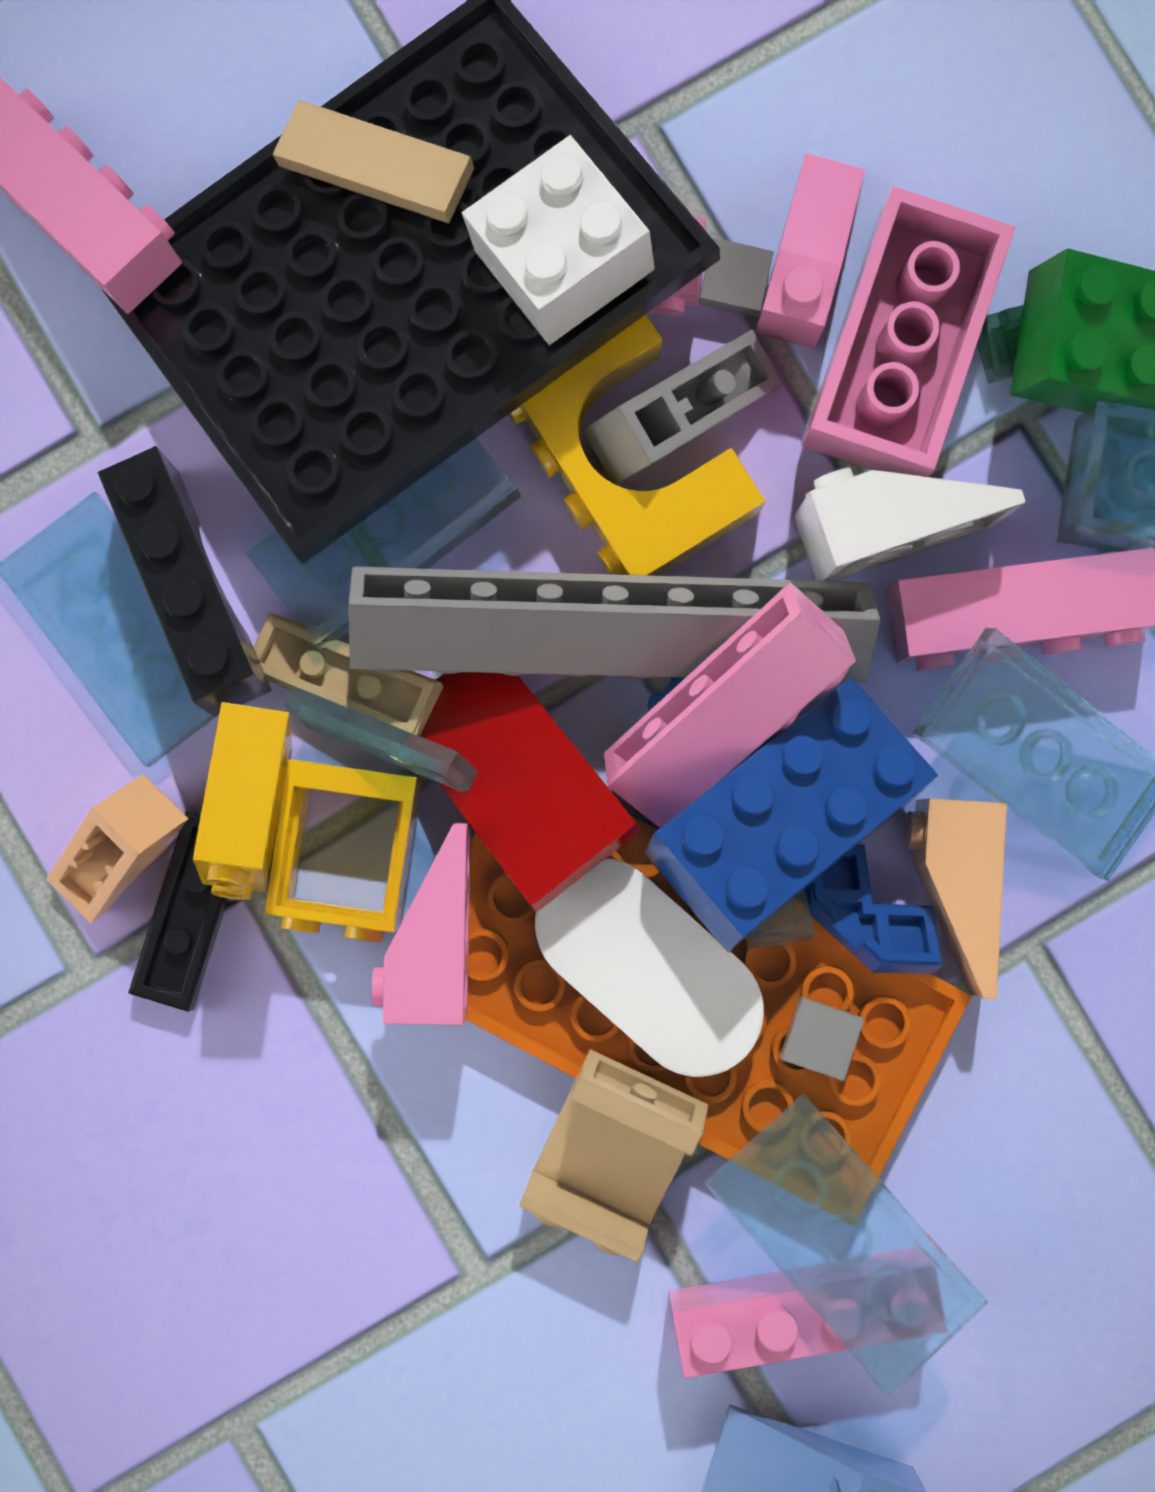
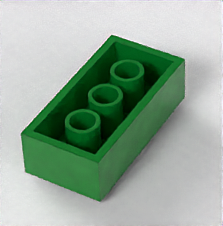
[1010,248,1155,429]

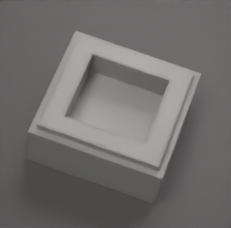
[699,237,774,318]
[779,995,864,1081]

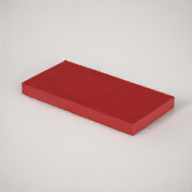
[405,672,641,912]

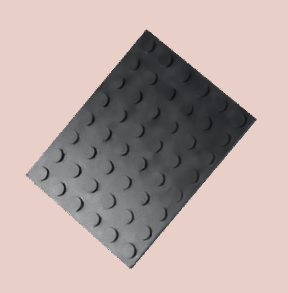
[101,0,720,565]

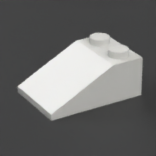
[794,468,1026,581]

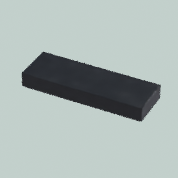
[128,810,228,1012]

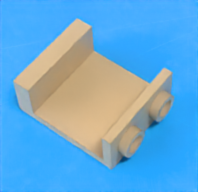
[519,1049,708,1263]

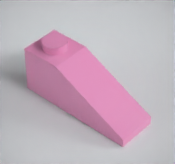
[755,153,865,349]
[372,823,471,1025]

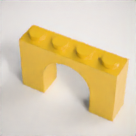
[508,314,766,576]

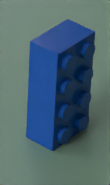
[643,677,938,953]

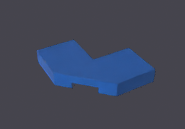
[802,844,942,974]

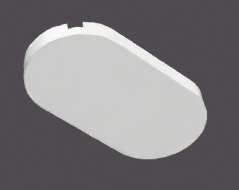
[535,858,764,1077]

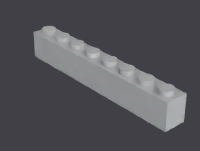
[348,567,880,682]

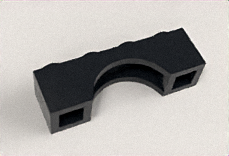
[97,446,272,717]

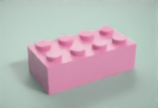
[801,186,1016,477]

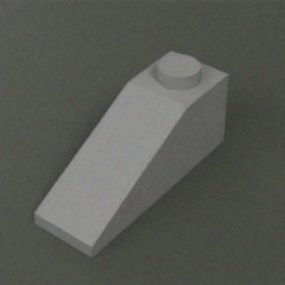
[582,329,783,485]

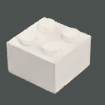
[462,135,655,345]

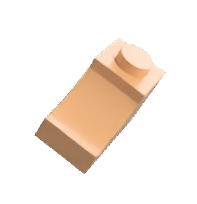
[46,774,189,924]

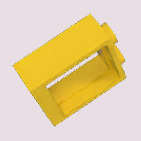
[193,702,292,900]
[264,759,422,942]

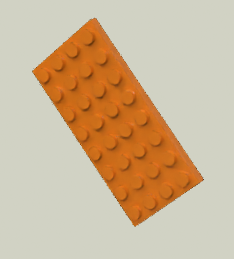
[466,816,972,1227]

